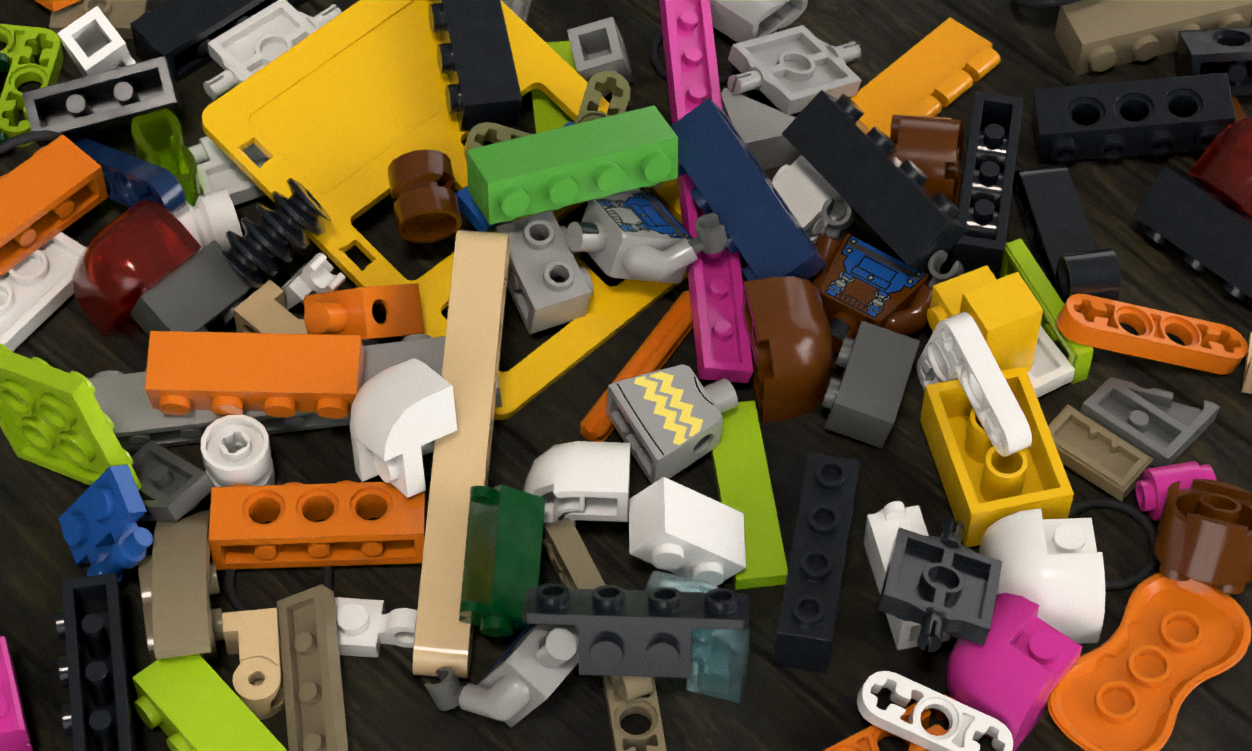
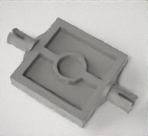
[727,25,862,115]

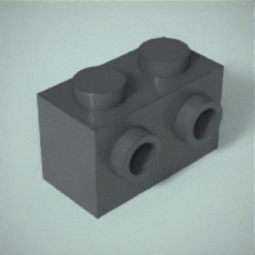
[130,240,253,337]
[821,321,920,449]

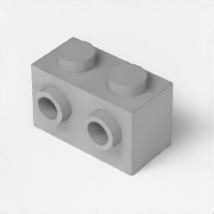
[495,210,593,334]

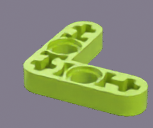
[0,24,64,147]

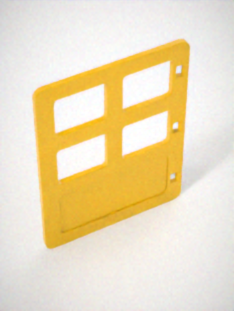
[202,0,688,420]

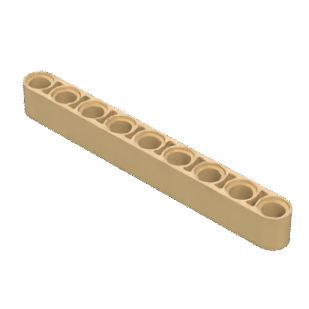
[413,230,510,679]

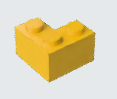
[927,265,1043,371]

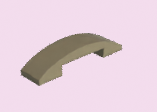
[151,509,212,659]

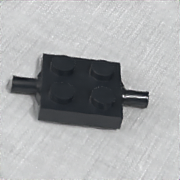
[877,518,1002,652]

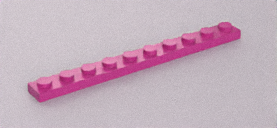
[659,0,753,383]

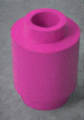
[1135,461,1217,521]

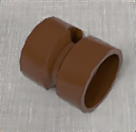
[387,149,462,244]

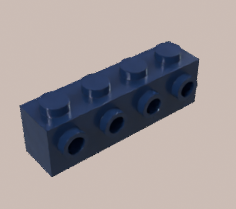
[670,98,828,281]

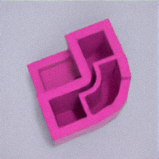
[946,593,1082,751]

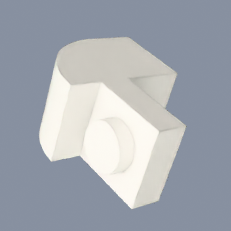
[58,6,136,77]

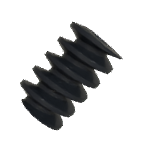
[220,177,332,288]

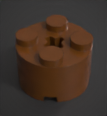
[890,114,964,207]
[1153,479,1252,594]

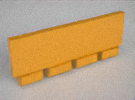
[850,17,1001,152]

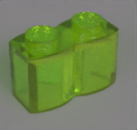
[131,108,202,207]

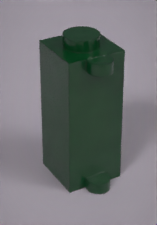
[459,484,545,637]

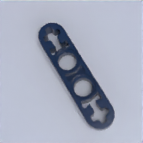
[74,138,186,220]

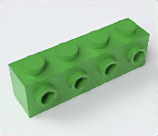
[466,105,678,225]

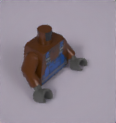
[809,198,963,354]

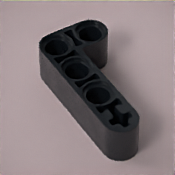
[1013,164,1121,304]

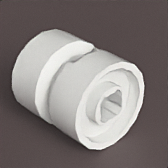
[159,187,243,268]
[200,414,275,494]

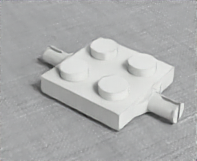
[203,0,342,100]

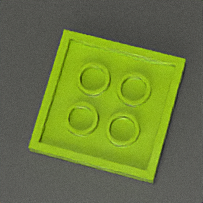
[0,344,142,491]

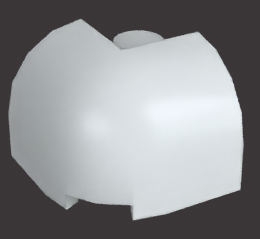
[350,358,457,498]
[523,441,631,547]
[979,508,1105,644]

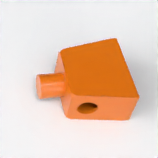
[303,283,425,341]

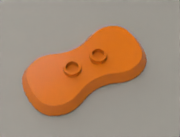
[1047,573,1252,751]

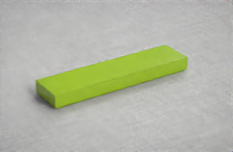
[710,400,788,590]

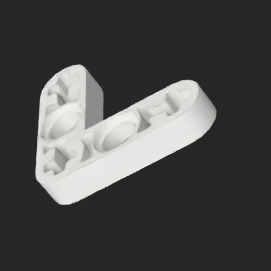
[917,312,1032,457]
[857,671,1013,751]

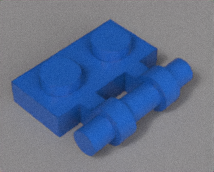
[58,464,153,582]

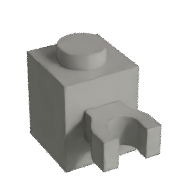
[567,17,634,106]

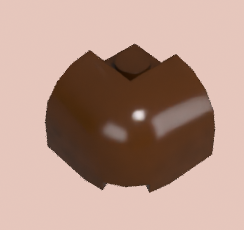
[742,276,834,423]

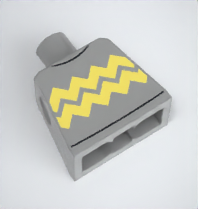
[606,364,738,484]

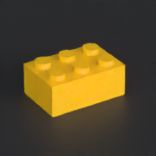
[920,366,1074,548]

